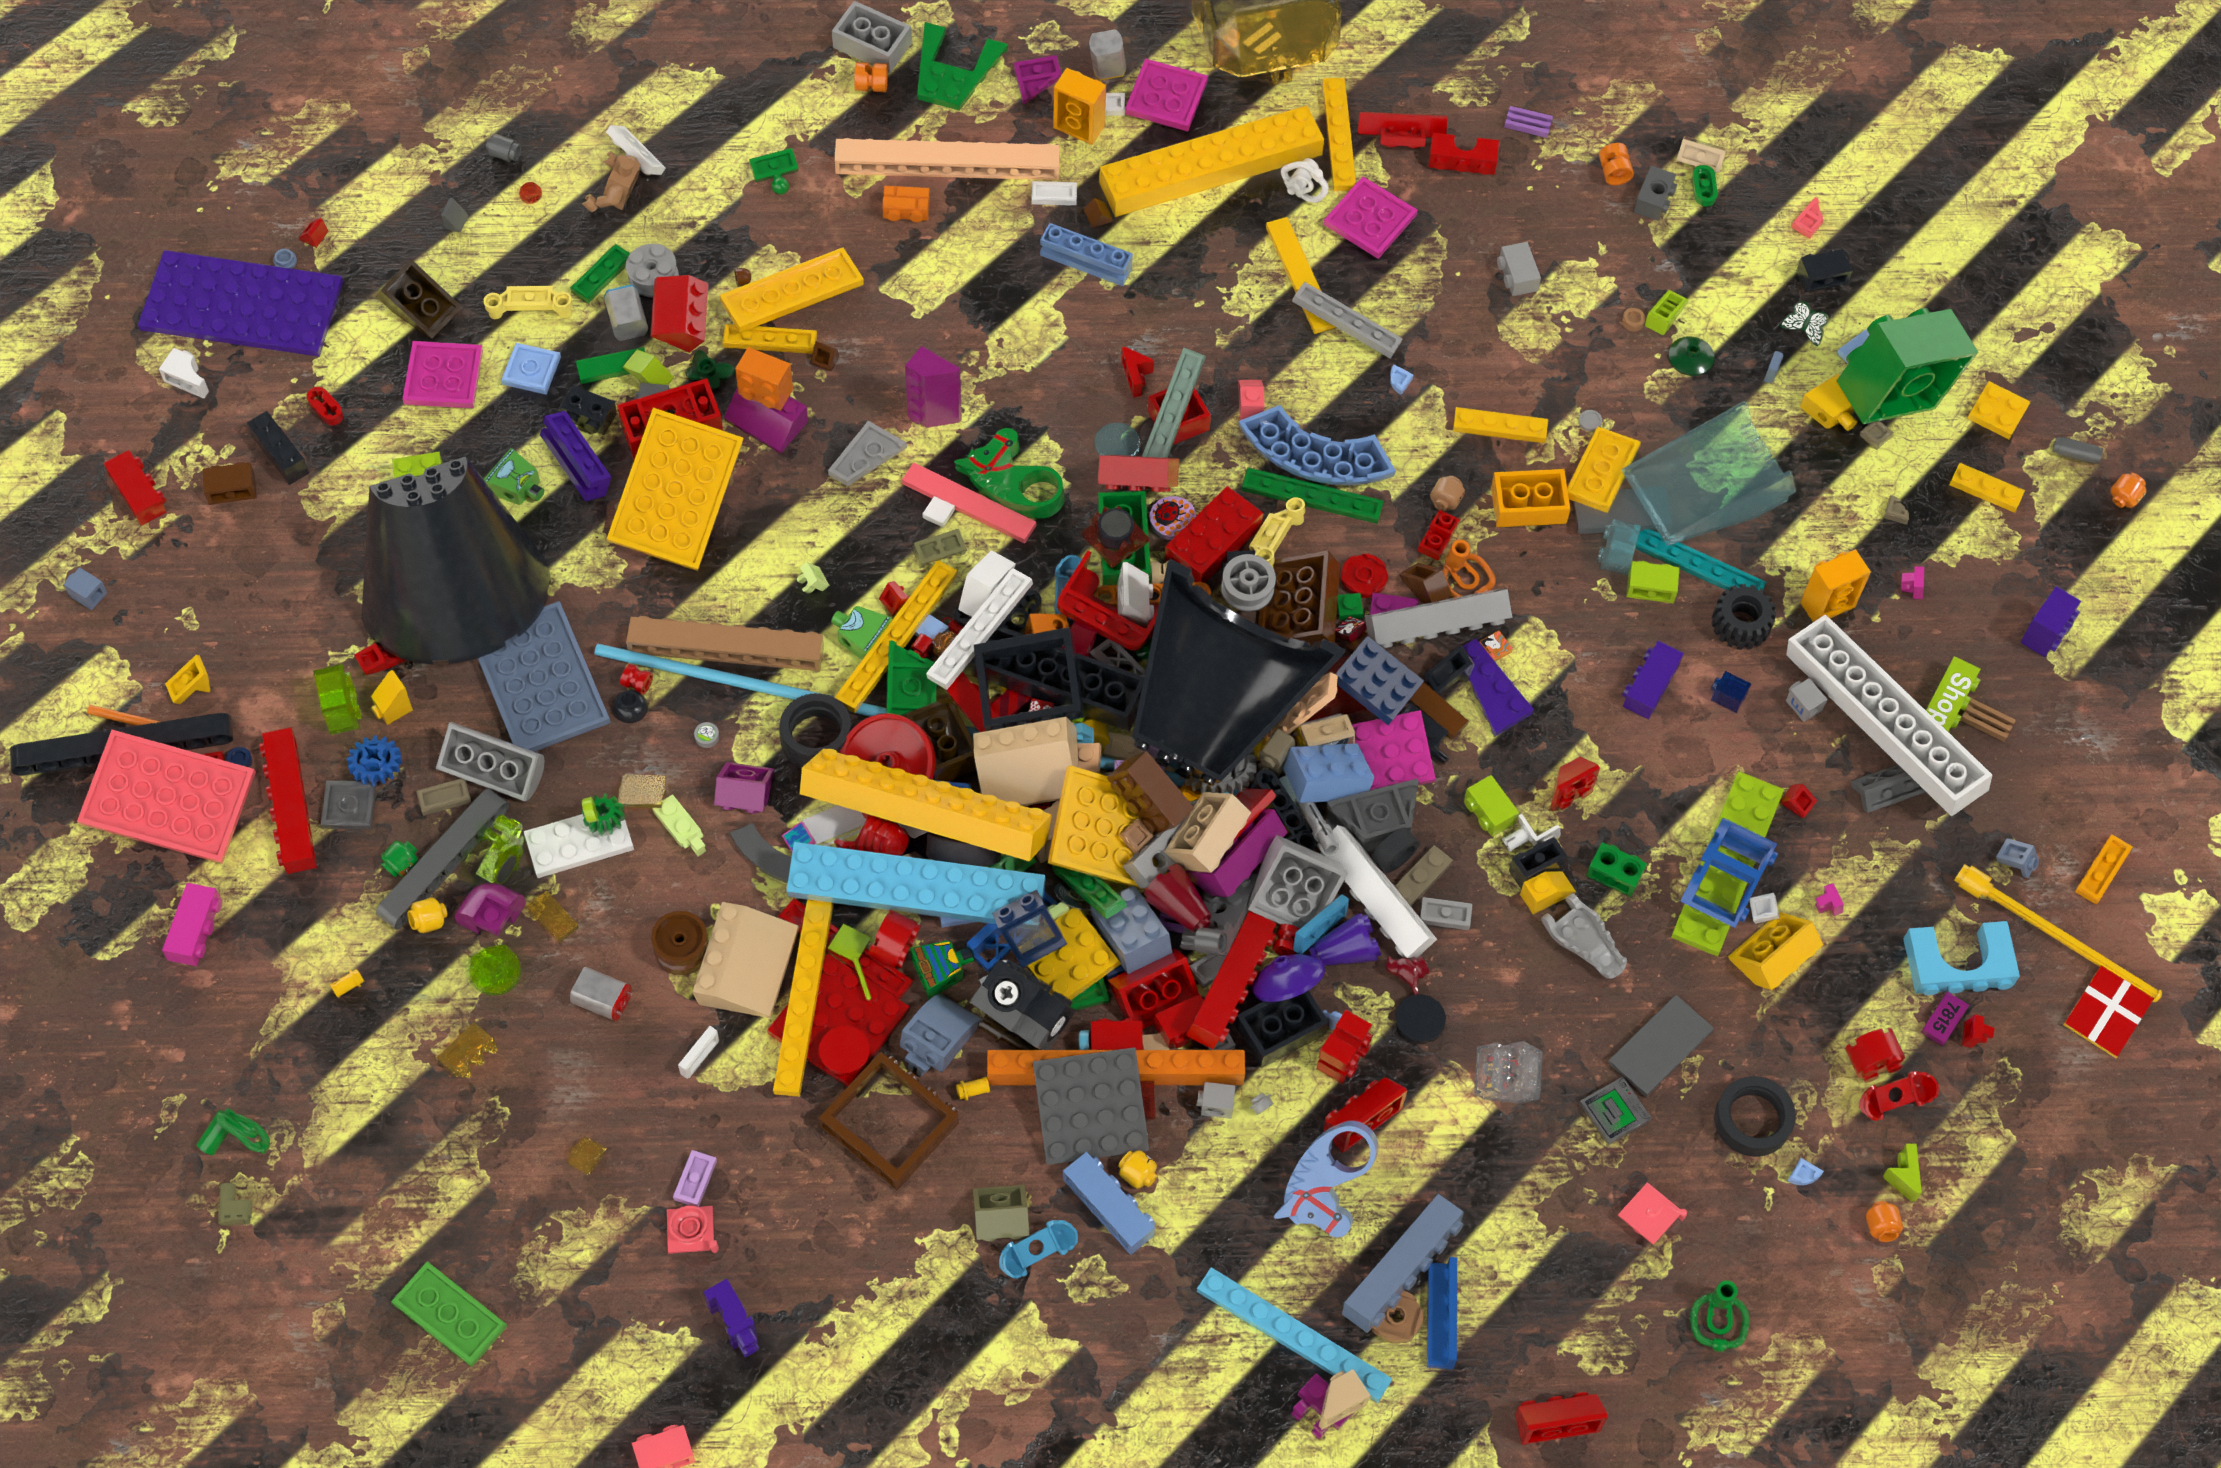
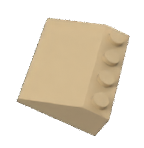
[973,717,1078,806]
[693,902,799,1018]

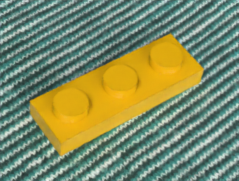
[1949,463,2025,513]

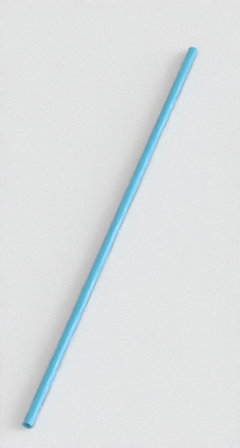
[595,644,1246,796]

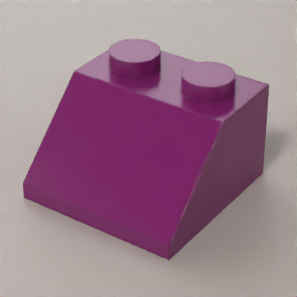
[714,762,774,813]

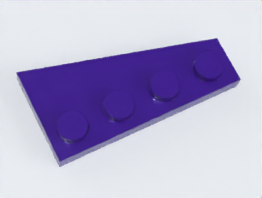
[1463,639,1534,737]

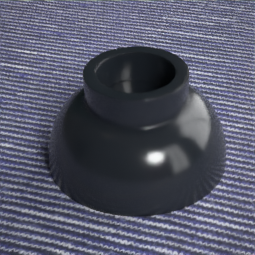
[613,690,648,723]

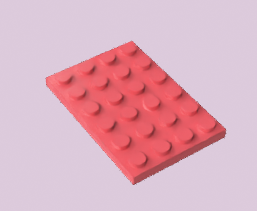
[77,730,256,864]

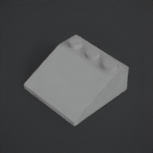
[1247,835,1348,929]

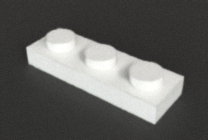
[606,125,665,175]

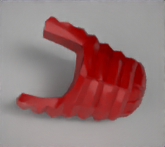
[834,813,909,856]

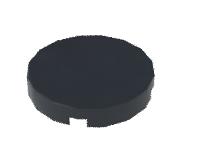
[1395,994,1446,1044]

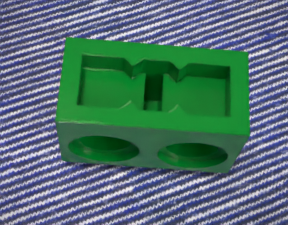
[1586,842,1647,897]

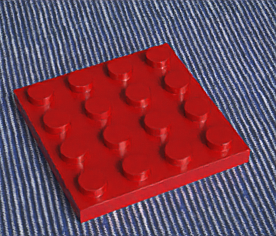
[767,954,910,1087]

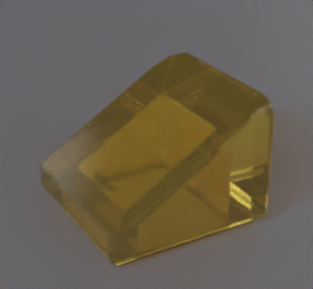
[568,1137,607,1175]

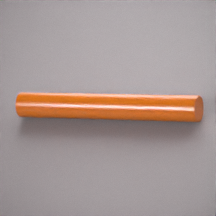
[87,705,160,726]

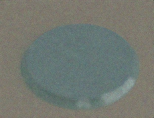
[1094,422,1141,456]

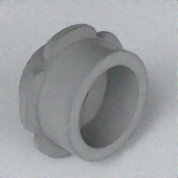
[1250,1093,1274,1115]

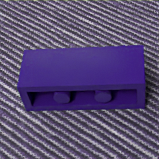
[1622,641,1684,720]

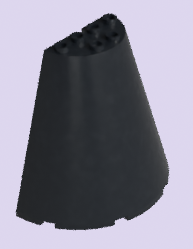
[361,456,551,664]
[1133,559,1345,786]

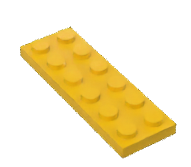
[720,248,864,333]

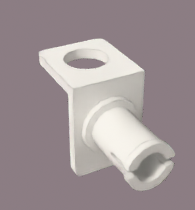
[1502,814,1561,852]

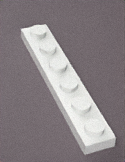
[926,568,1033,690]

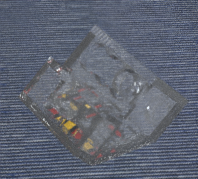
[1474,1041,1543,1104]

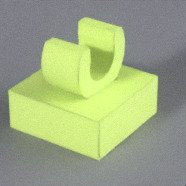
[797,562,830,593]

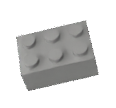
[832,1,912,73]

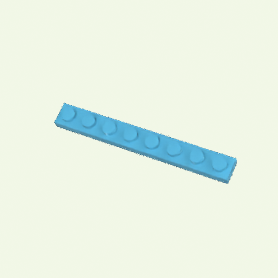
[1197,1267,1392,1403]

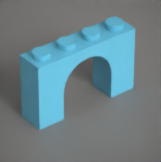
[1903,921,2020,995]

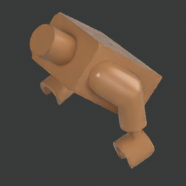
[582,151,641,212]

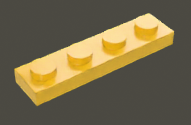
[1453,407,1548,443]

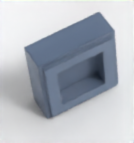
[1764,351,1783,384]

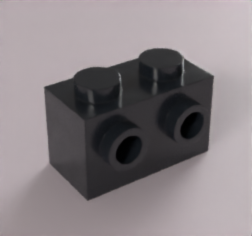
[1796,249,1852,292]
[560,386,617,435]
[1509,837,1568,890]

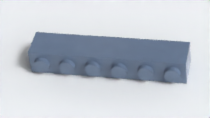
[1342,1194,1464,1333]

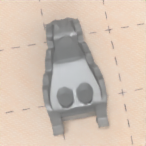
[1541,893,1627,979]

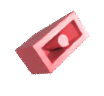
[1238,380,1265,420]

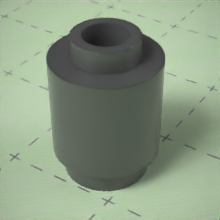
[486,134,521,162]

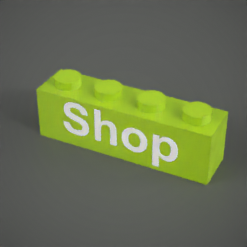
[1926,656,1981,732]

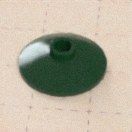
[1668,336,1714,376]

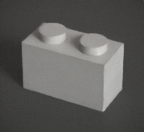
[1497,242,1541,296]

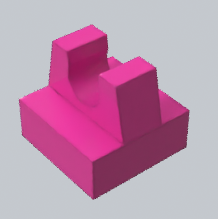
[1901,566,1924,599]
[1815,883,1844,916]

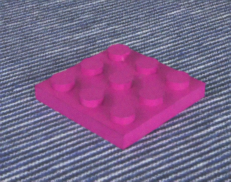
[1125,58,1208,131]
[1323,176,1418,259]
[402,341,483,409]
[1352,710,1436,790]

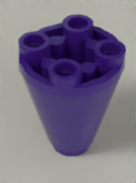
[1309,913,1381,966]

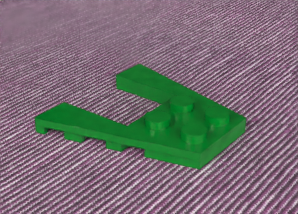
[917,22,1008,111]

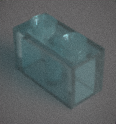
[1597,519,1641,575]

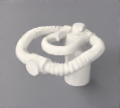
[1281,158,1329,203]

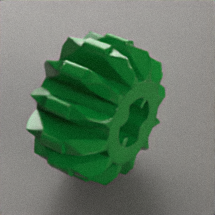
[582,793,625,836]

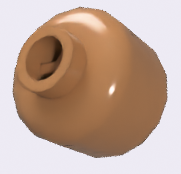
[1430,476,1465,511]

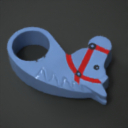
[1274,1121,1378,1237]

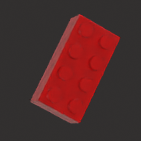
[1164,486,1263,583]

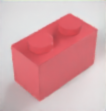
[632,1425,695,1468]

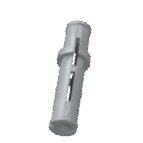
[1297,801,1339,855]

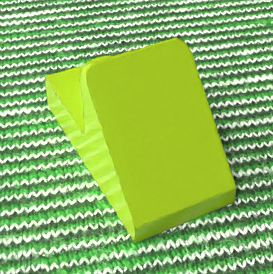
[1883,1144,1922,1202]

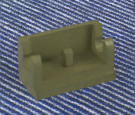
[913,529,967,569]

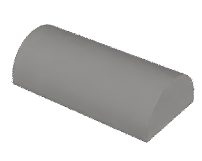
[436,722,545,801]

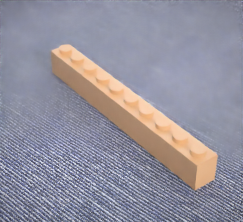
[835,138,1060,180]

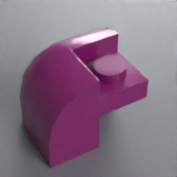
[455,882,526,936]

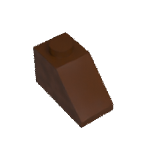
[1399,563,1452,604]

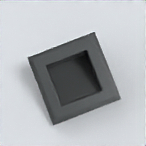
[441,198,468,232]

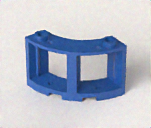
[1681,818,1778,928]

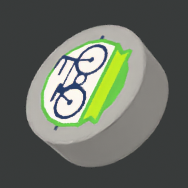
[694,722,719,748]

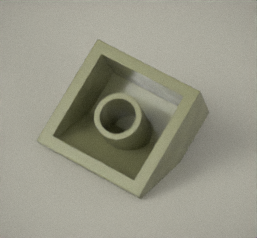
[973,1185,1029,1241]

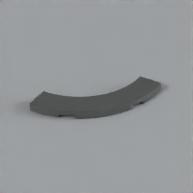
[730,823,792,883]

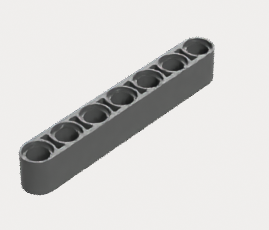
[376,789,509,930]

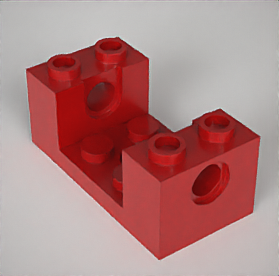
[617,378,723,460]

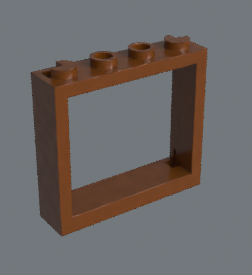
[819,1052,959,1190]

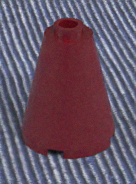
[1143,863,1211,933]

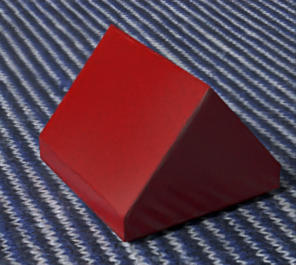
[299,218,329,248]

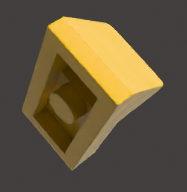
[165,655,211,704]

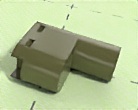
[218,1183,252,1226]

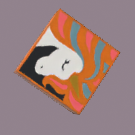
[1479,631,1513,661]

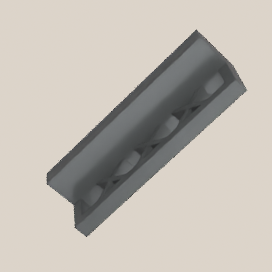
[1850,764,1926,813]

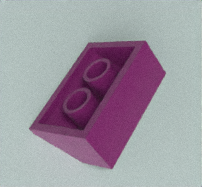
[724,387,808,454]

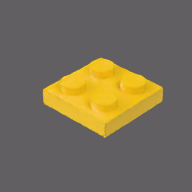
[1967,381,2030,439]

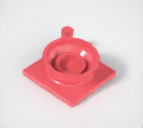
[1618,1182,1687,1245]
[667,1205,719,1254]

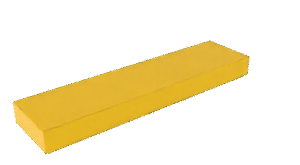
[723,324,817,354]

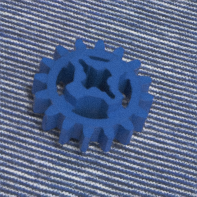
[347,735,402,786]

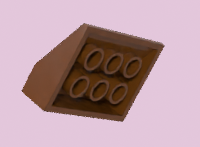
[1258,550,1340,646]

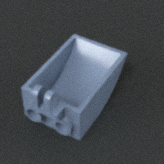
[900,994,983,1077]

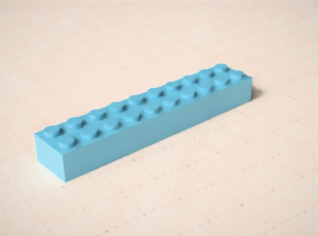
[786,842,1045,930]

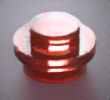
[519,182,542,204]

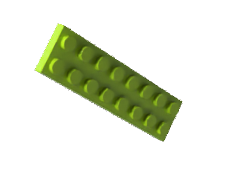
[1671,771,1784,957]

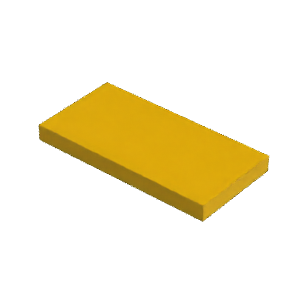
[1567,426,1641,513]

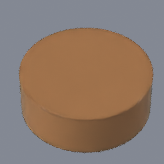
[1622,308,1645,331]

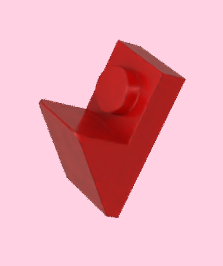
[1121,347,1154,398]

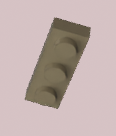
[1394,845,1453,907]

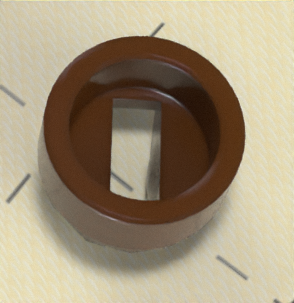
[734,268,752,287]

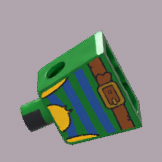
[910,940,974,999]

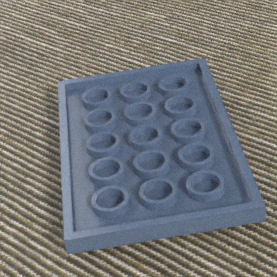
[478,601,611,752]

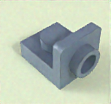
[1996,838,2039,878]

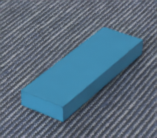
[1293,894,1349,954]

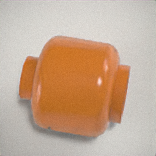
[2110,473,2146,508]
[1866,1201,1903,1242]

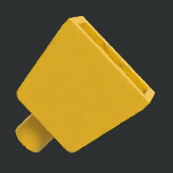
[1800,374,1857,431]

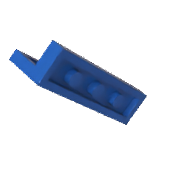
[967,886,1058,972]
[1427,1257,1457,1369]

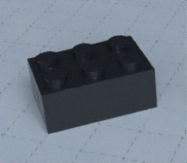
[1235,990,1329,1068]

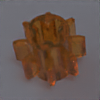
[933,631,957,658]

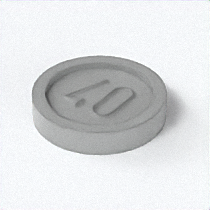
[1579,410,1602,432]

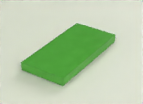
[391,1261,508,1367]

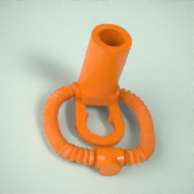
[1442,540,1496,598]

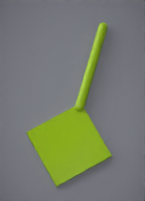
[828,924,871,1000]

